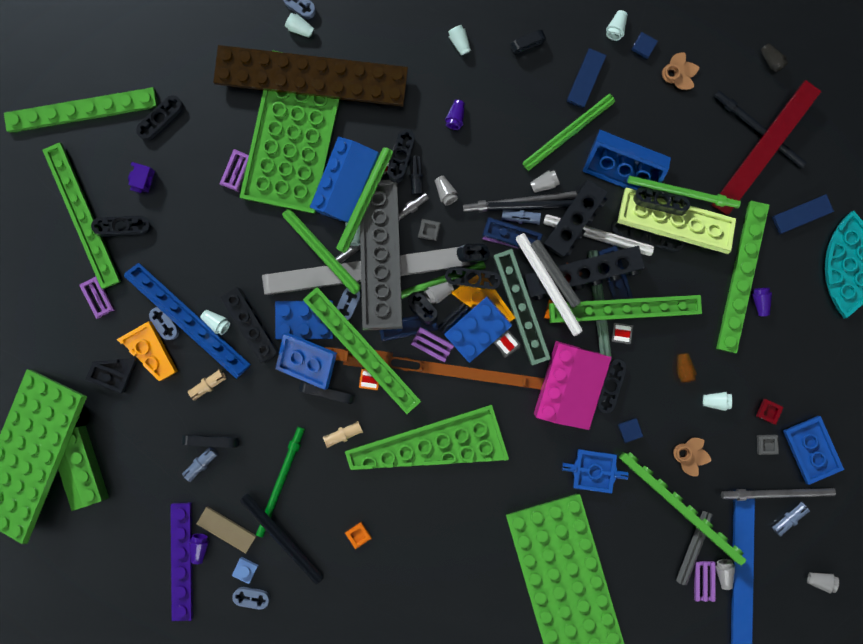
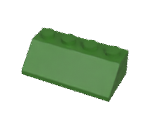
[58,425,109,511]

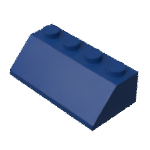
[583,130,671,190]
[310,137,380,223]

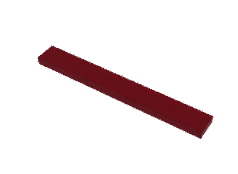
[711,80,821,216]

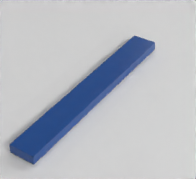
[124,263,251,379]
[731,498,755,644]

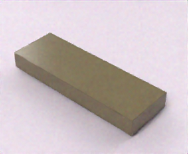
[196,506,256,554]

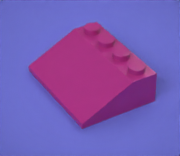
[534,341,612,430]

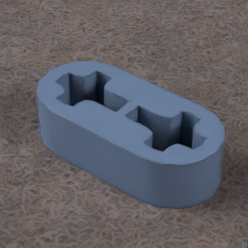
[283,0,316,19]
[337,288,361,320]
[149,307,179,340]
[232,587,270,610]

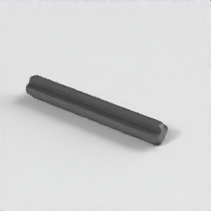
[531,240,580,308]
[676,511,713,585]

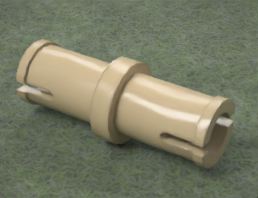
[188,369,227,401]
[323,421,363,448]

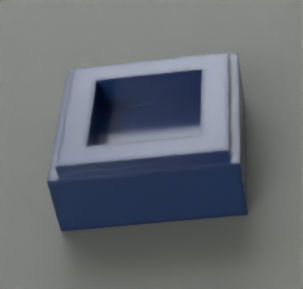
[631,32,658,59]
[617,418,643,443]

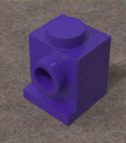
[128,162,155,194]

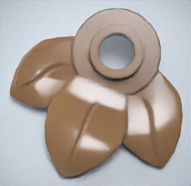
[662,52,699,90]
[673,438,711,476]

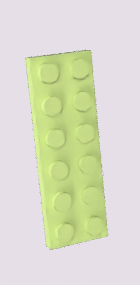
[617,188,736,254]

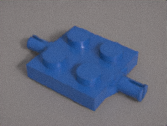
[562,449,628,493]

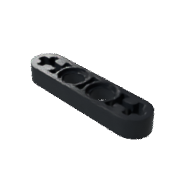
[611,219,684,252]

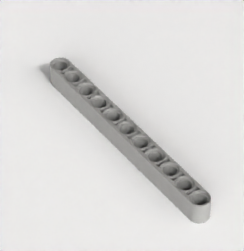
[262,247,470,295]

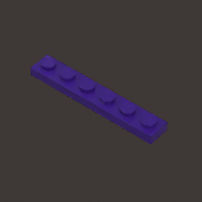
[171,503,193,621]

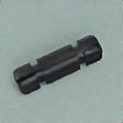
[438,303,470,334]

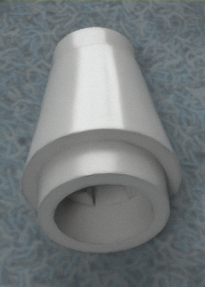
[530,170,560,193]
[435,176,458,205]
[424,282,454,305]
[715,559,735,590]
[807,572,839,593]

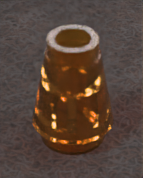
[677,353,697,383]

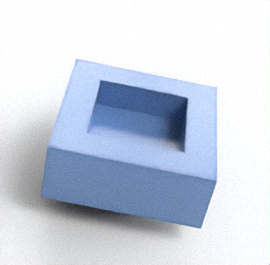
[232,557,259,584]

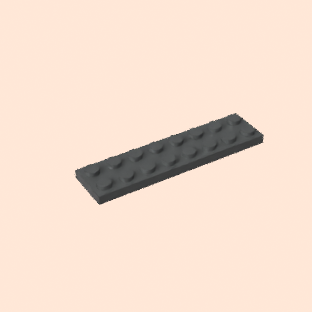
[360,180,403,331]

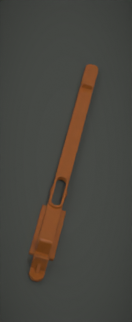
[324,347,544,389]

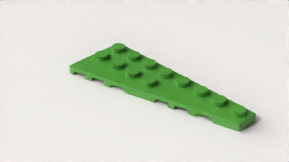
[345,405,509,470]

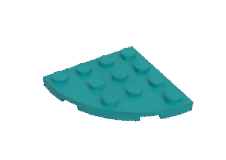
[825,211,863,318]

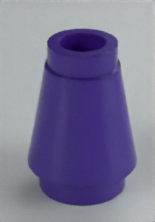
[445,100,465,130]
[752,288,772,316]
[189,534,209,564]

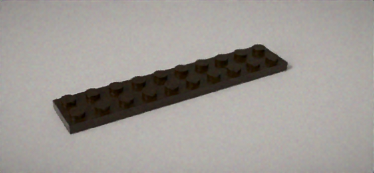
[213,45,408,106]

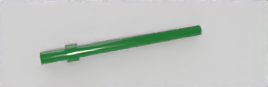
[256,427,305,537]

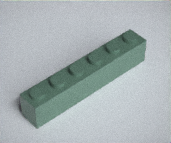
[493,249,551,365]

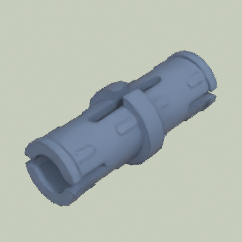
[502,209,541,225]
[182,447,218,482]
[772,502,810,537]

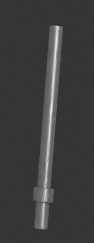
[463,191,577,212]
[336,193,429,264]
[721,488,836,501]

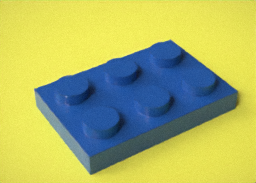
[444,296,513,363]
[275,301,334,340]
[275,333,337,390]
[783,416,844,485]

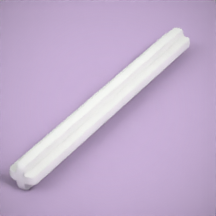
[543,214,654,256]
[516,233,582,336]

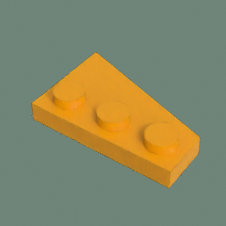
[451,274,515,322]
[117,321,178,381]

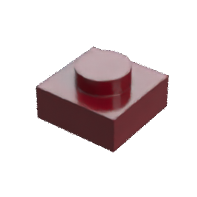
[756,399,784,425]

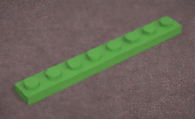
[4,87,158,133]
[43,142,121,289]
[716,201,769,353]
[303,287,421,414]
[549,295,702,323]
[619,452,747,566]

